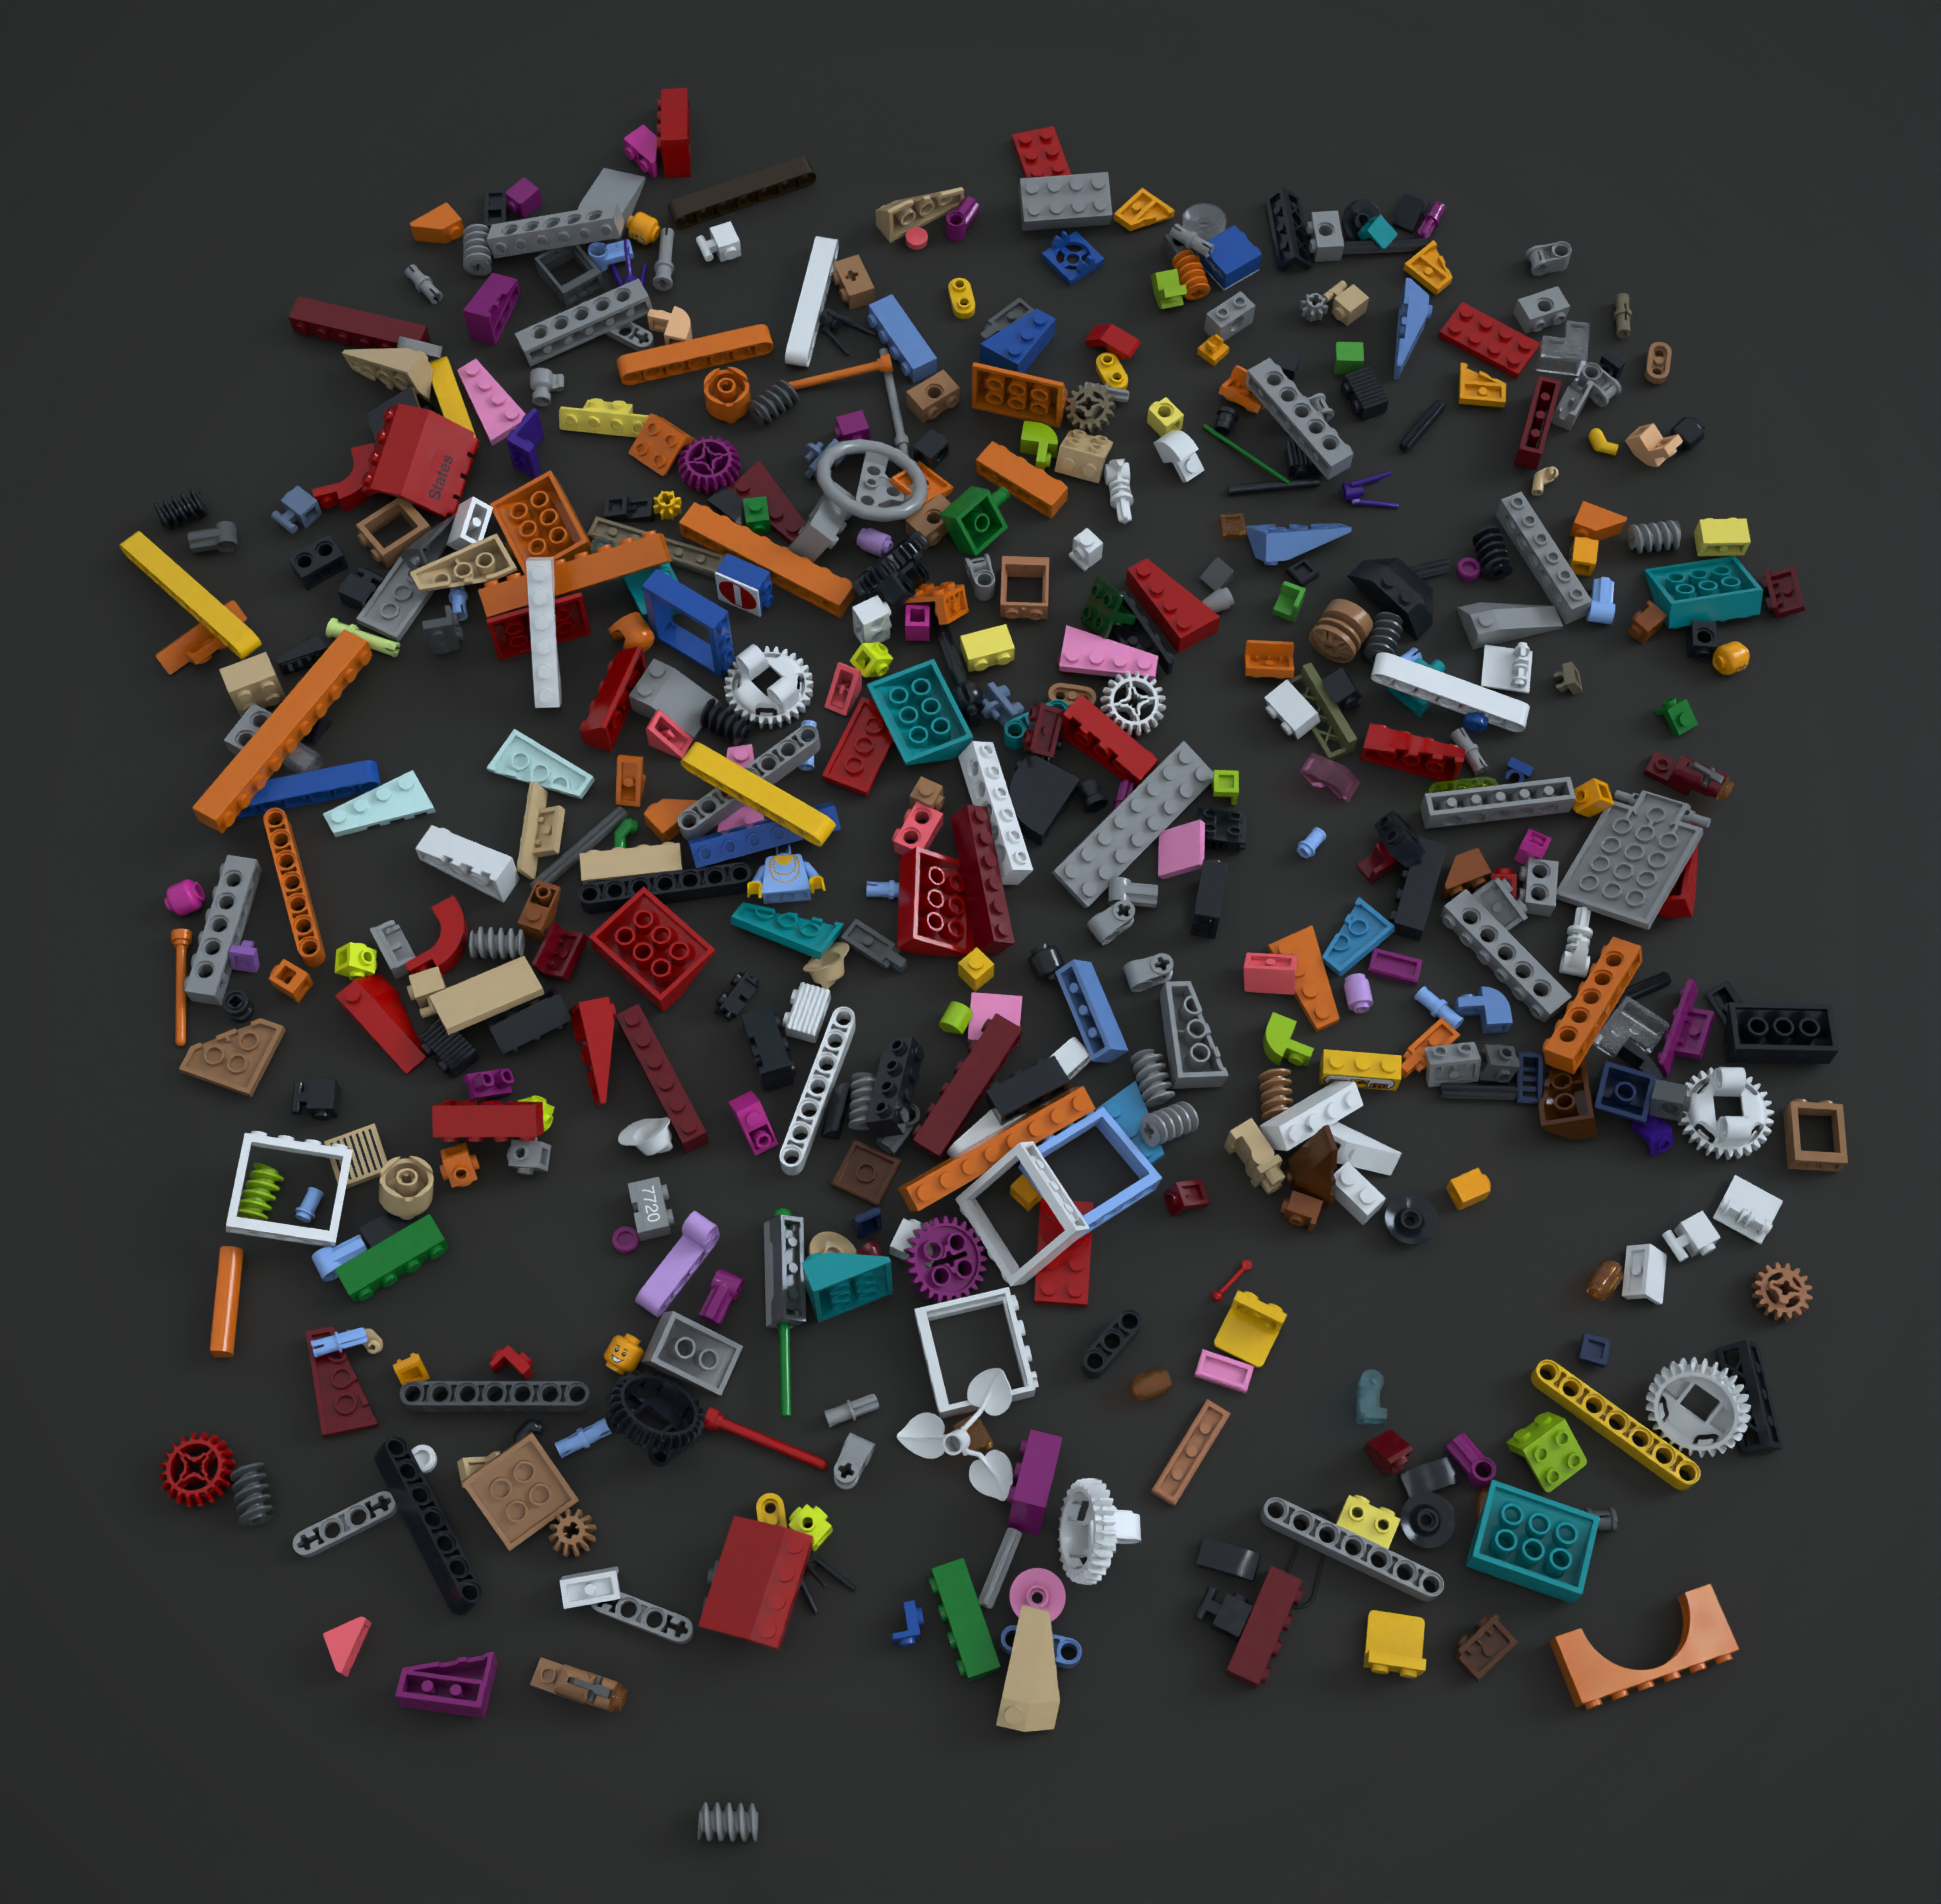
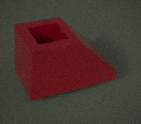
[1363,1429,1413,1476]

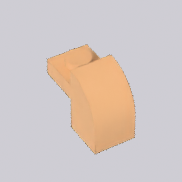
[647,306,692,345]
[1625,423,1683,467]

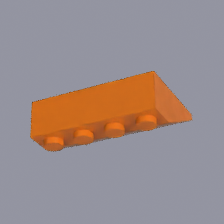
[972,362,1068,428]
[489,470,596,575]

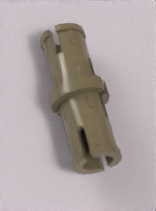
[1614,293,1632,339]

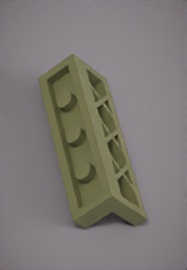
[1283,662,1357,762]

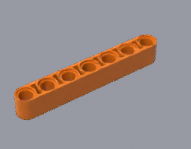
[616,324,774,385]
[263,808,326,967]

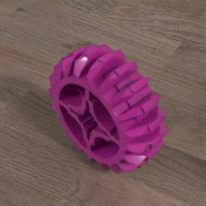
[678,435,741,496]

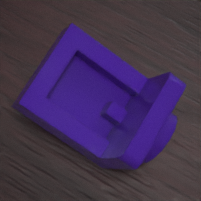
[1631,1113,1673,1157]

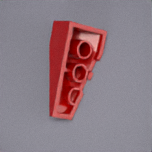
[1658,823,1699,918]

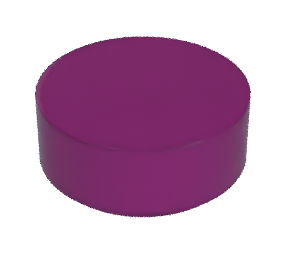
[1456,557,1481,582]
[612,1226,640,1254]

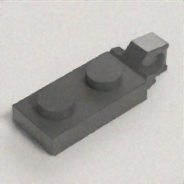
[979,298,1034,343]
[840,919,907,973]

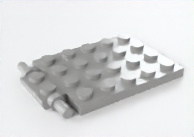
[1556,790,1711,930]

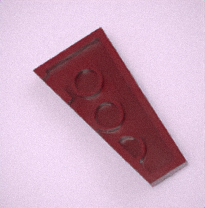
[728,460,806,544]
[306,1326,378,1438]

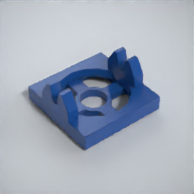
[1042,231,1104,286]

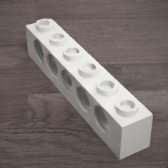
[958,741,1033,885]

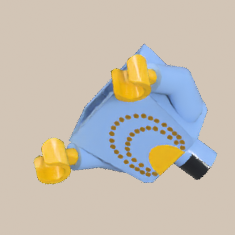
[747,844,826,904]

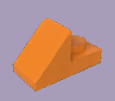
[616,755,646,807]

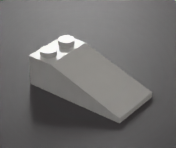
[578,168,646,245]

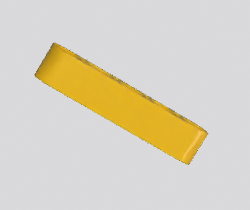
[428,356,479,447]

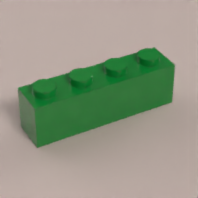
[334,1214,449,1303]
[928,1558,1001,1682]

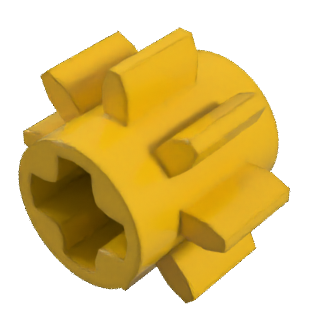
[653,491,682,520]

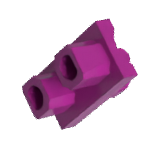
[463,1068,514,1101]

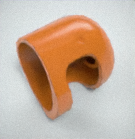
[608,612,654,653]

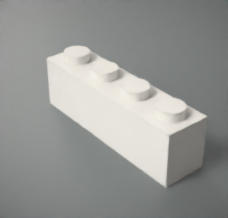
[1260,1081,1363,1151]

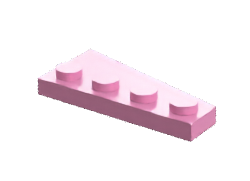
[457,359,526,446]
[1059,625,1158,681]
[717,744,764,832]

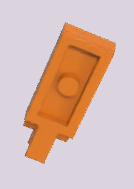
[1401,1018,1460,1078]

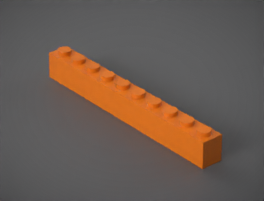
[192,629,373,834]

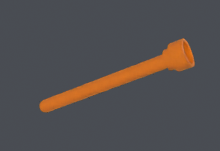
[788,353,894,390]
[171,928,192,1046]

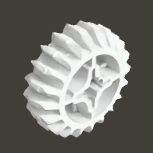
[1100,671,1166,736]

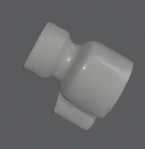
[530,368,564,407]

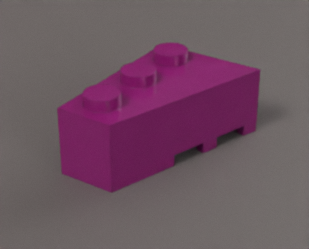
[1007,1429,1063,1536]
[395,1652,498,1719]

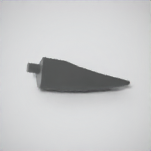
[401,514,456,569]

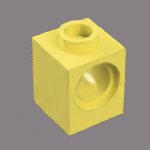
[1147,397,1184,437]

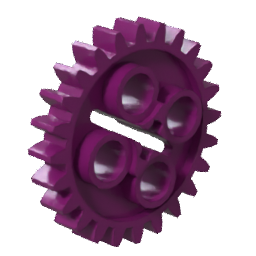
[903,1216,988,1303]

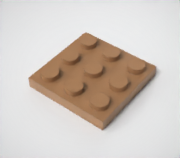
[461,1432,579,1551]

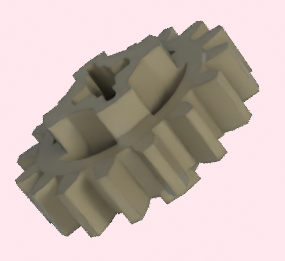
[1065,382,1116,433]

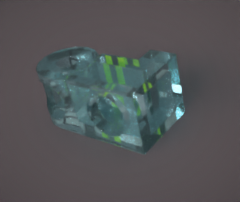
[1356,1369,1387,1426]

